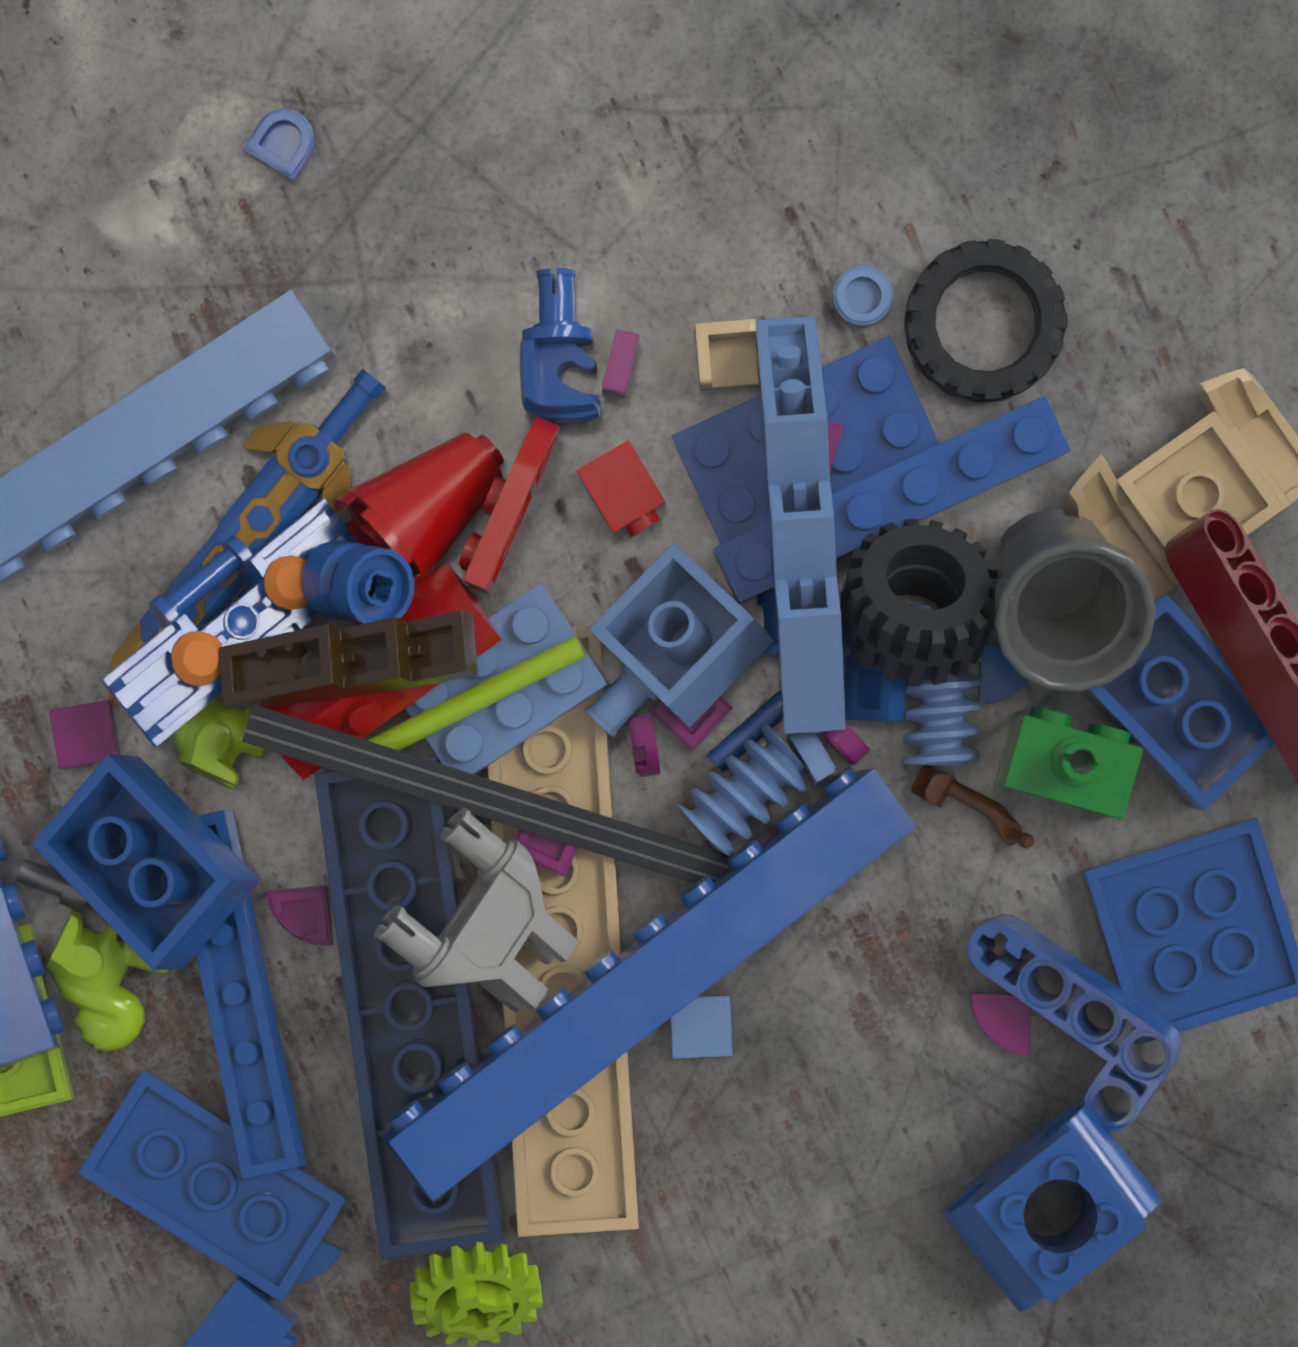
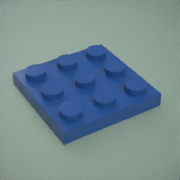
[1082,818,1298,1045]

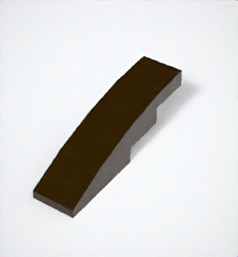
[219,610,478,709]

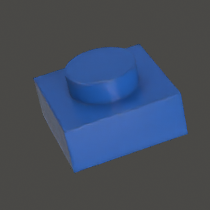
[844,660,906,722]

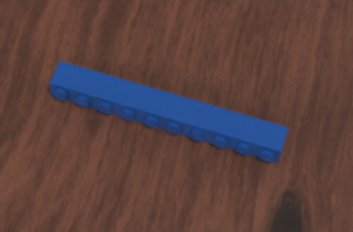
[382,767,917,1202]

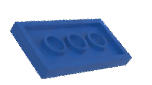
[671,336,940,544]
[78,1069,348,1303]

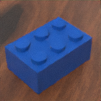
[1082,594,1275,811]
[32,754,260,970]

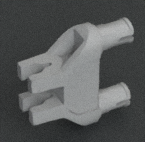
[374,808,579,1012]

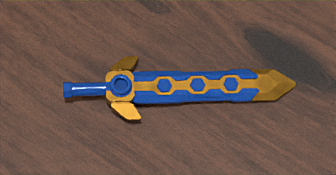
[108,368,386,706]

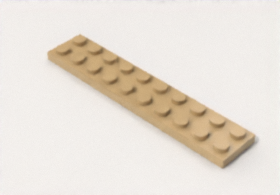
[488,626,639,1237]

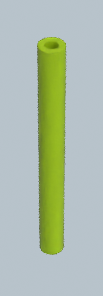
[367,635,587,751]

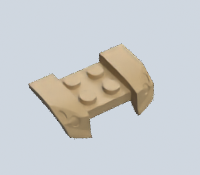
[1065,368,1298,599]

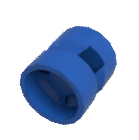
[302,540,415,625]

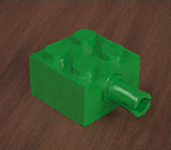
[994,706,1144,820]

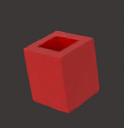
[576,440,666,539]

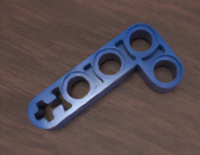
[968,914,1182,1132]

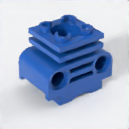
[939,1098,1162,1312]

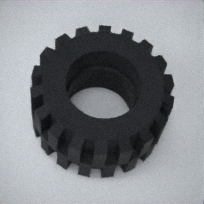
[840,519,998,686]

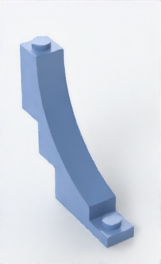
[756,316,846,734]

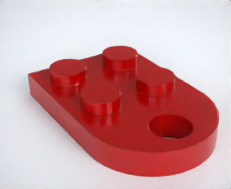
[458,416,560,595]

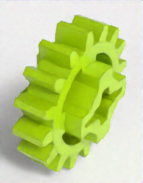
[409,1242,543,1347]

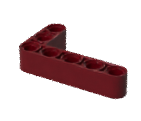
[1165,509,1298,782]

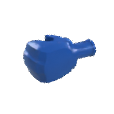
[520,268,601,423]

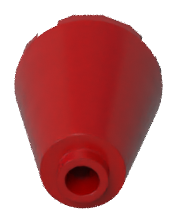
[334,432,504,585]

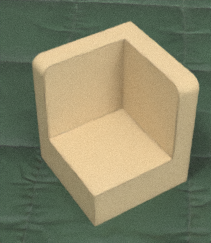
[694,319,759,391]

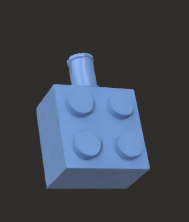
[585,543,774,737]

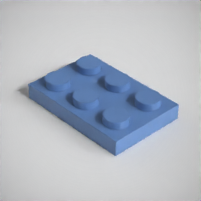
[406,583,610,775]

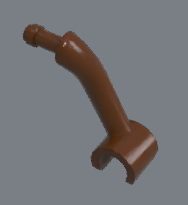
[911,765,1034,849]

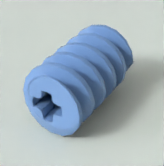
[902,655,983,766]
[676,723,808,856]

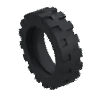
[904,239,1068,403]

